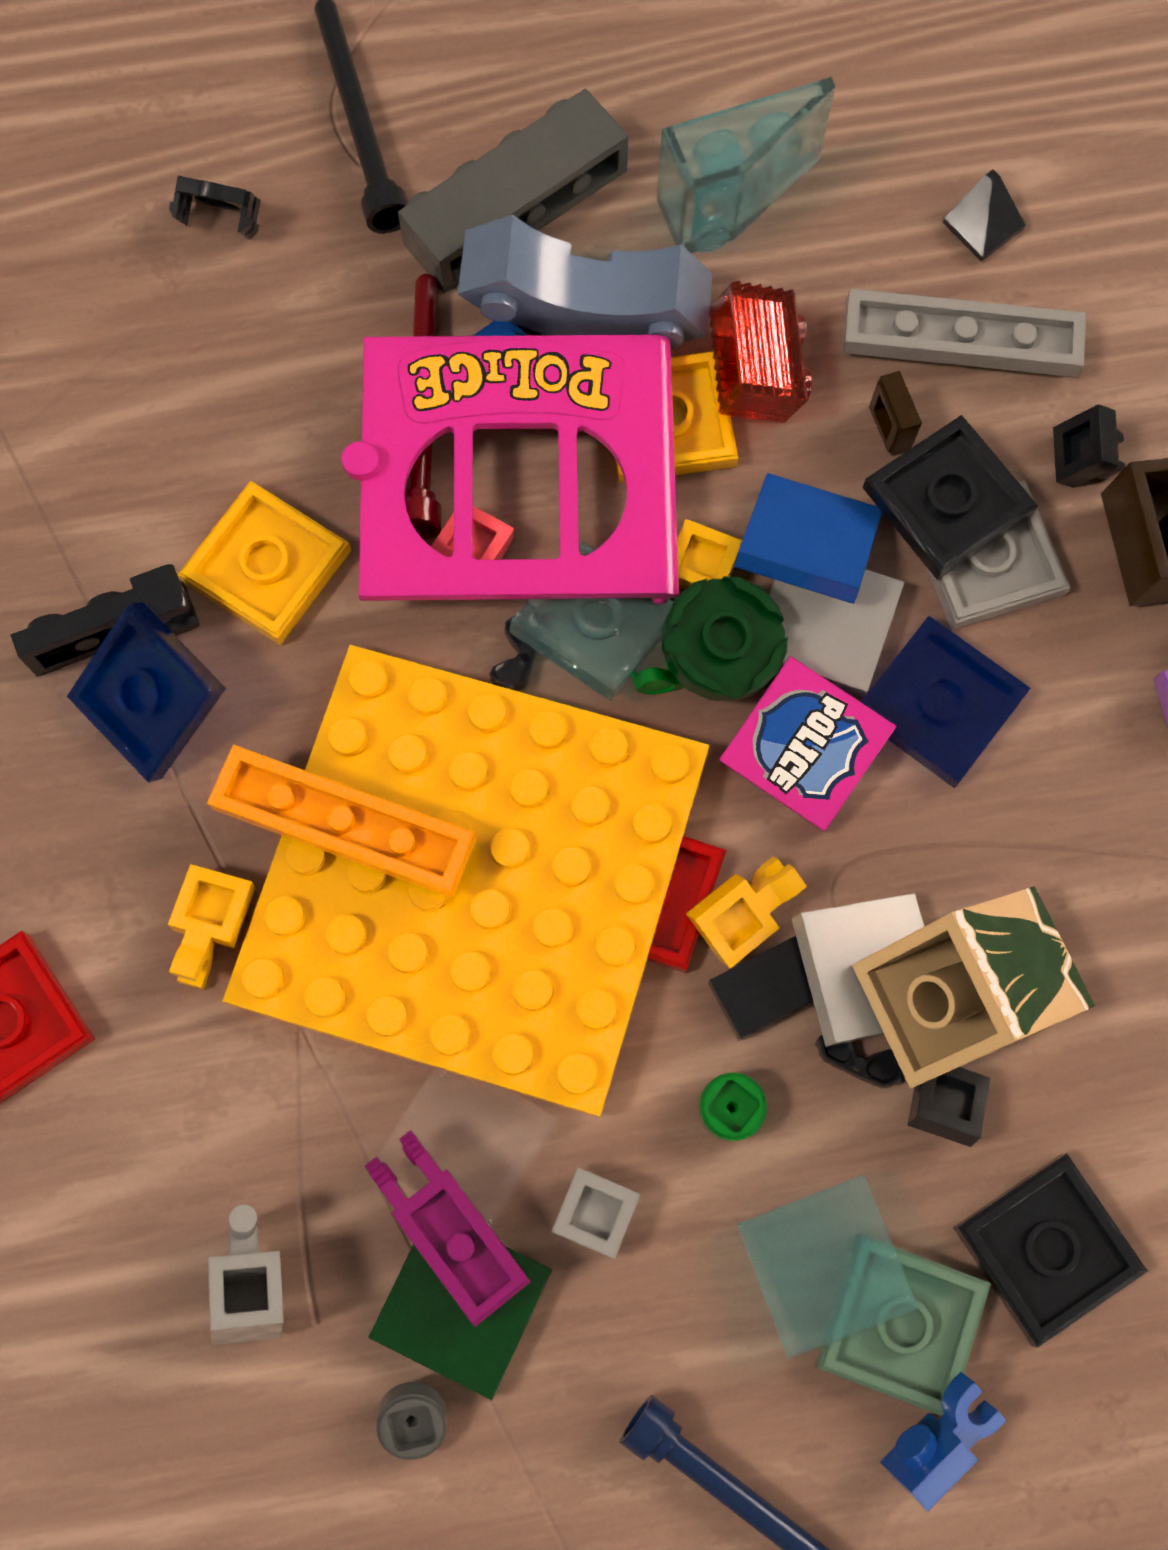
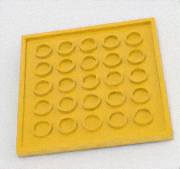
[222,645,709,1119]

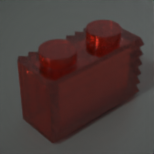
[709,280,812,423]

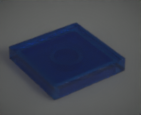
[67,602,226,783]
[861,616,1031,788]

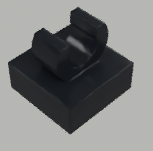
[1053,404,1126,488]

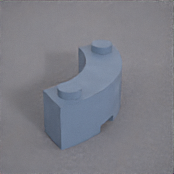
[457,214,713,349]

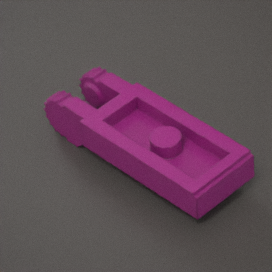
[365,1130,531,1327]

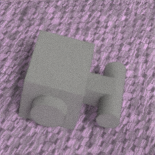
[208,1205,284,1345]

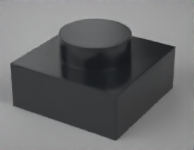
[907,1067,990,1147]

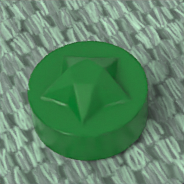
[698,1073,767,1142]

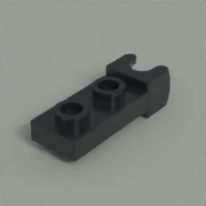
[10,564,200,677]

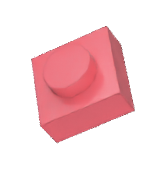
[431,506,515,560]

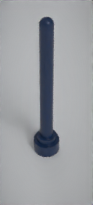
[619,1395,830,1550]

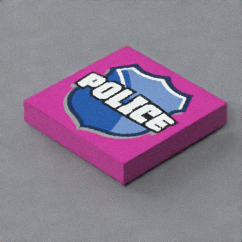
[719,656,897,832]

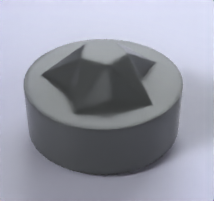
[376,1382,447,1460]

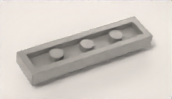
[842,289,1086,377]

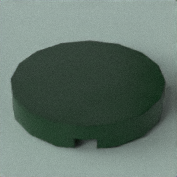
[662,576,787,702]

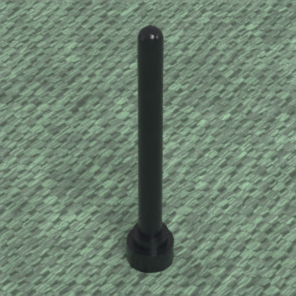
[315,0,408,234]

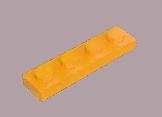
[207,744,477,898]

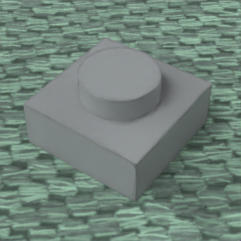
[552,1167,640,1259]

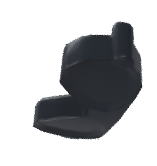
[490,610,541,692]
[815,1035,905,1088]

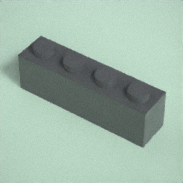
[398,88,629,293]

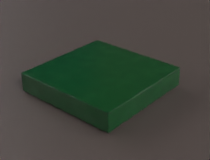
[368,1244,553,1400]

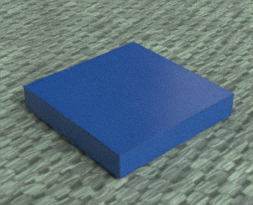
[734,473,882,604]

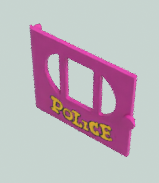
[341,335,679,605]

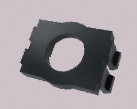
[169,176,261,239]

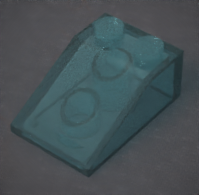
[657,77,836,253]

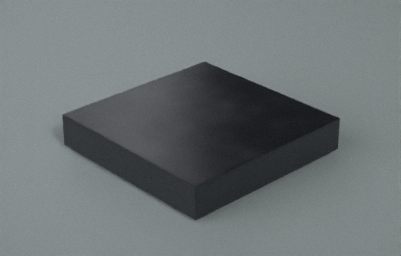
[862,415,1038,580]
[953,1153,1148,1348]

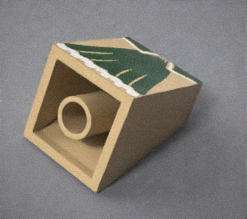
[852,886,1095,1089]

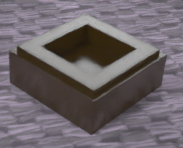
[869,371,922,456]

